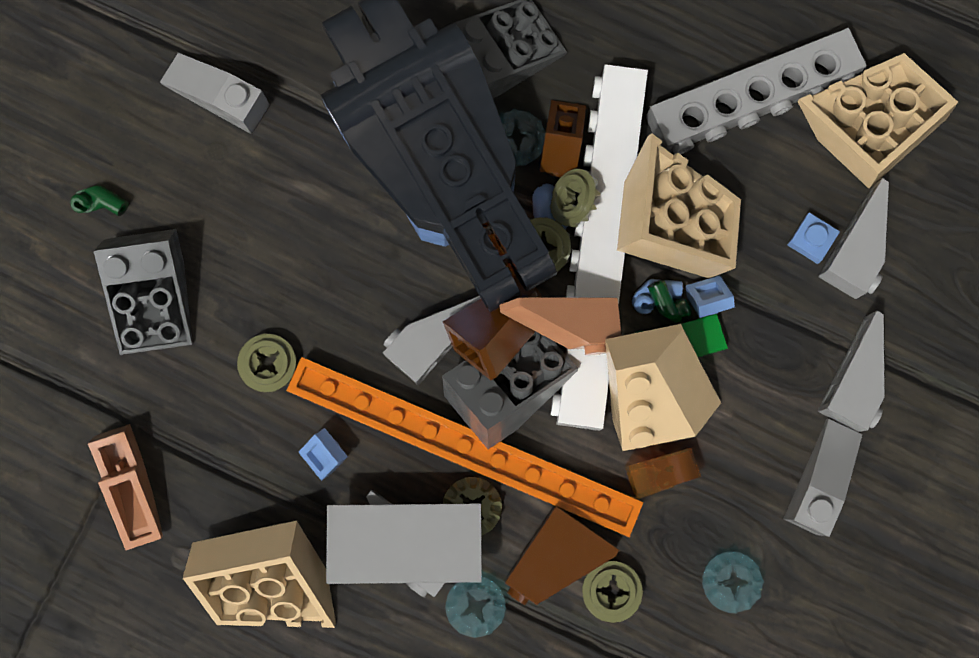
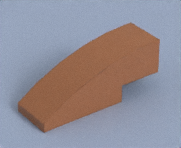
[88,424,163,550]

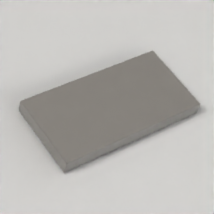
[326,504,482,584]

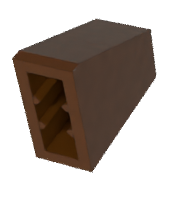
[443,277,542,381]
[504,506,619,605]

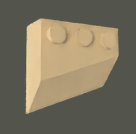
[798,53,958,189]
[617,134,741,278]
[605,324,721,451]
[183,521,336,628]

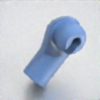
[532,184,568,230]
[632,279,683,314]

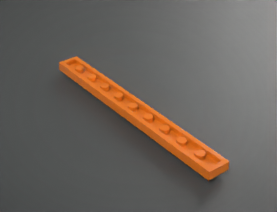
[286,357,644,537]

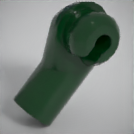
[70,185,129,216]
[647,279,692,323]

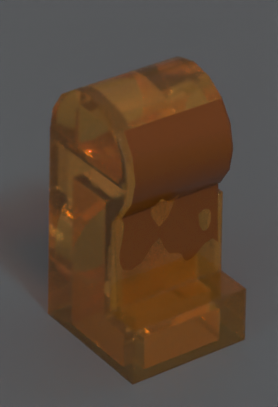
[625,448,701,499]

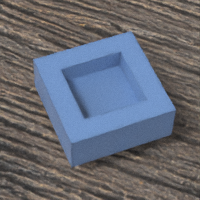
[787,213,840,264]
[686,275,735,318]
[299,428,348,481]

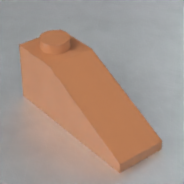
[500,298,622,355]

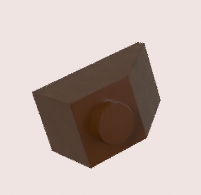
[540,100,586,177]

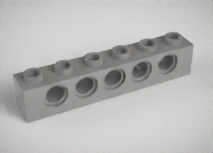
[646,28,867,155]

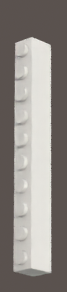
[551,65,648,431]

